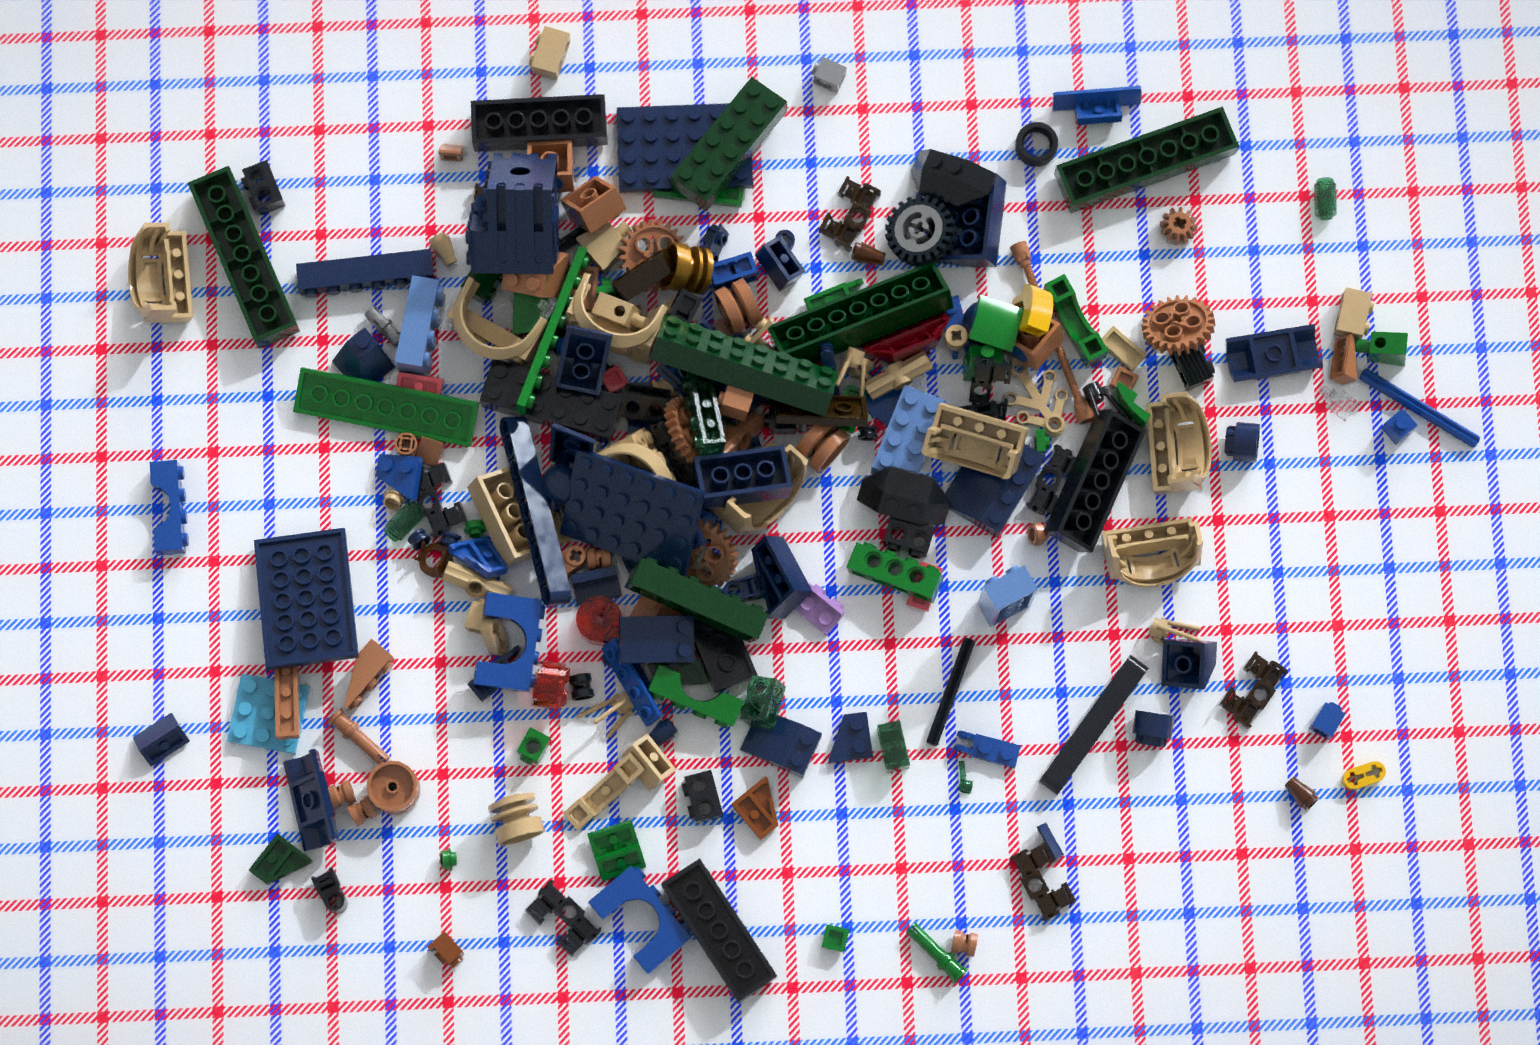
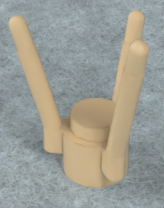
[835,347,869,396]
[1148,617,1202,646]
[577,691,634,738]

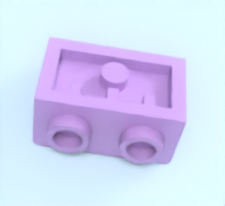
[795,583,845,636]

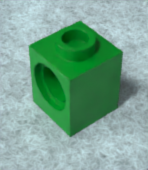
[517,727,552,766]

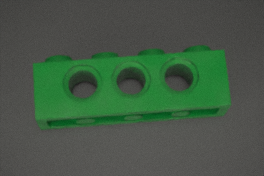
[846,542,944,604]

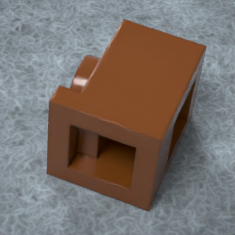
[427,931,465,969]

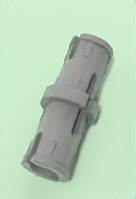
[364,305,400,348]

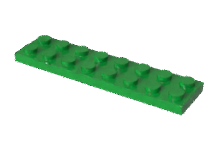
[293,367,479,447]

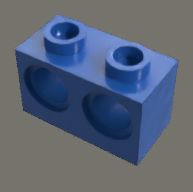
[711,251,758,291]

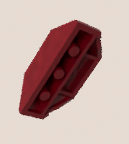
[860,312,949,364]

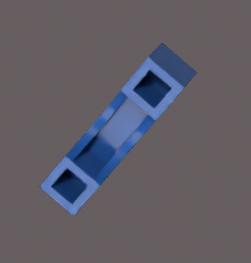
[149,460,189,556]

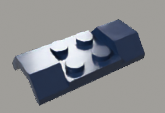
[1225,324,1323,383]
[283,749,340,852]

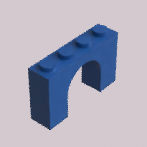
[473,592,546,693]
[588,866,691,974]

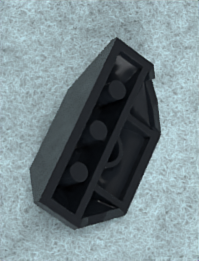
[911,149,998,207]
[857,465,951,525]

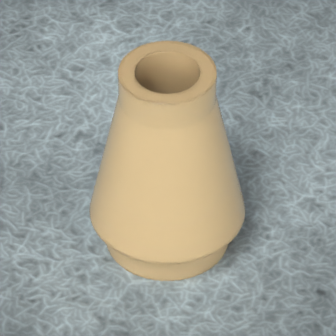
[429,232,458,267]

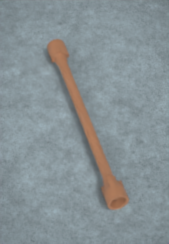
[1010,241,1095,425]

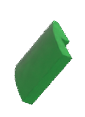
[968,294,1023,352]
[1112,381,1151,429]
[587,819,646,881]

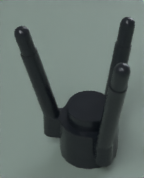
[1082,382,1132,421]

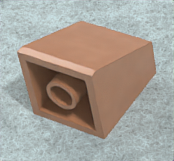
[501,252,570,298]

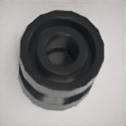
[568,673,595,701]

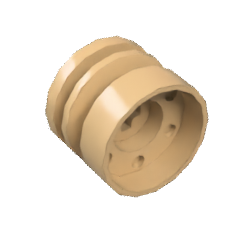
[488,793,545,846]

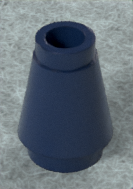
[649,718,678,747]

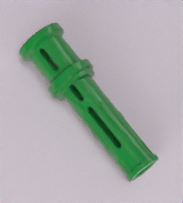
[906,922,969,984]

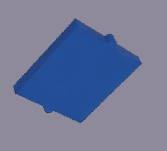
[866,389,903,427]

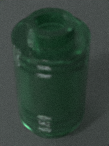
[1314,177,1337,221]
[384,502,424,542]

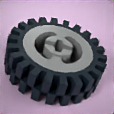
[885,195,957,267]

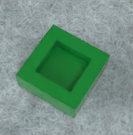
[1034,429,1050,455]
[821,924,849,953]

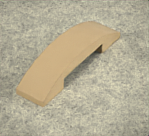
[563,752,646,831]

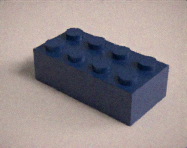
[692,445,793,510]

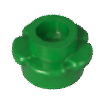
[464,519,486,538]
[440,848,457,871]

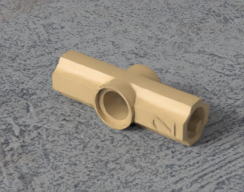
[865,351,934,400]
[441,561,513,598]

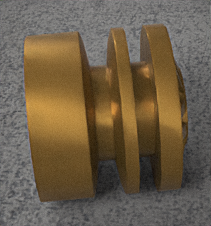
[660,242,714,295]

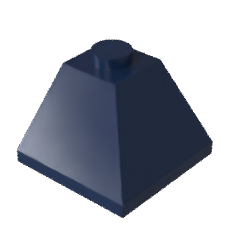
[332,327,396,382]
[1161,639,1217,690]

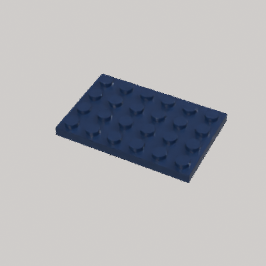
[617,103,753,193]
[559,448,706,577]
[254,528,359,671]

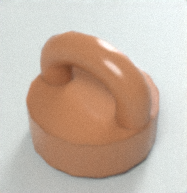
[1028,523,1050,546]

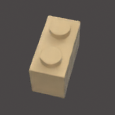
[529,26,571,81]
[1333,287,1374,341]
[621,733,676,792]

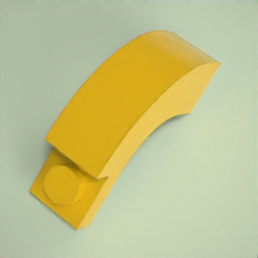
[1011,284,1053,337]

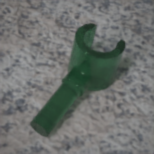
[959,761,973,794]

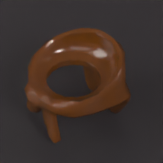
[414,541,454,578]

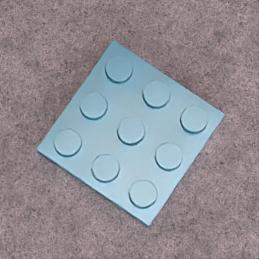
[227,673,310,754]

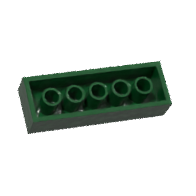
[670,76,787,212]
[624,557,769,643]

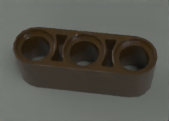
[611,248,676,302]

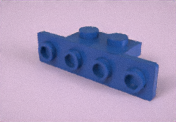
[1052,86,1142,125]
[602,638,662,727]

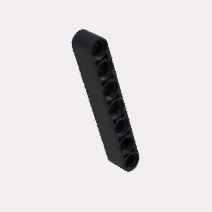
[1039,655,1149,795]

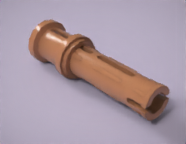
[328,708,391,765]

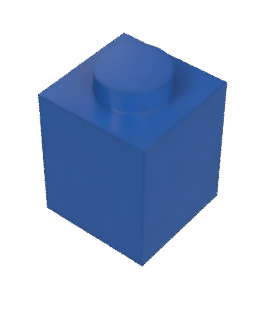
[1381,408,1418,445]
[1309,702,1346,740]

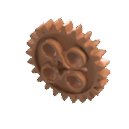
[617,219,688,293]
[1141,295,1216,356]
[664,395,715,464]
[685,518,739,587]

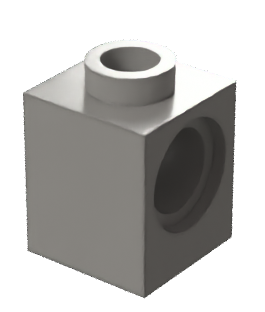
[811,57,847,93]

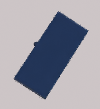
[1037,823,1064,860]

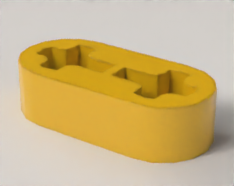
[1342,761,1386,790]

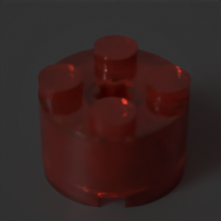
[576,595,622,646]
[532,660,570,710]

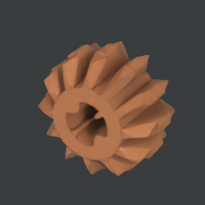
[1159,207,1198,246]

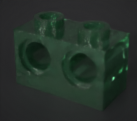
[740,675,786,730]
[876,720,910,774]

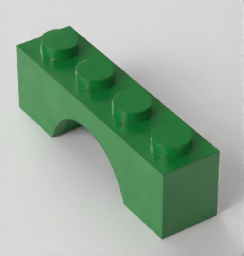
[1043,274,1108,368]
[648,664,744,729]

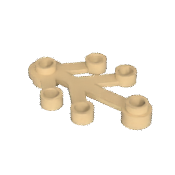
[1004,359,1068,437]

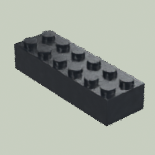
[471,94,608,152]
[479,360,622,445]
[1043,409,1146,553]
[661,858,778,1004]

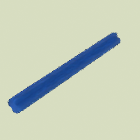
[1359,368,1480,448]

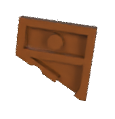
[731,776,778,841]

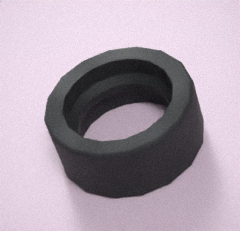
[1015,122,1058,167]

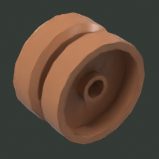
[713,278,763,336]
[795,425,851,474]
[366,761,421,815]

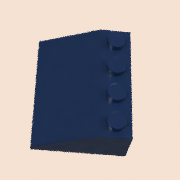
[928,173,1007,268]
[945,444,1046,538]

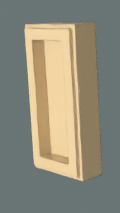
[1102,325,1147,372]

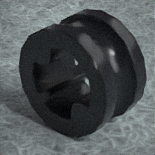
[858,425,878,441]

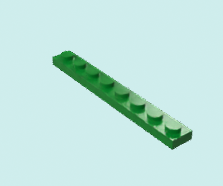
[516,246,590,415]

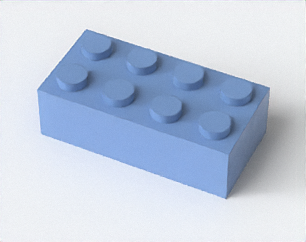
[395,275,446,376]
[871,385,947,474]
[977,565,1038,627]

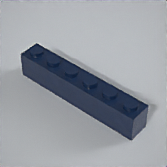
[296,249,435,298]

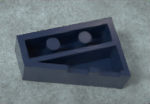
[751,535,813,619]

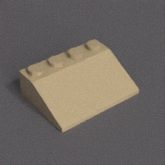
[467,467,572,567]

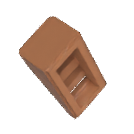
[1330,333,1357,385]

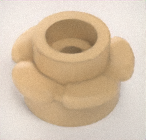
[383,490,405,511]

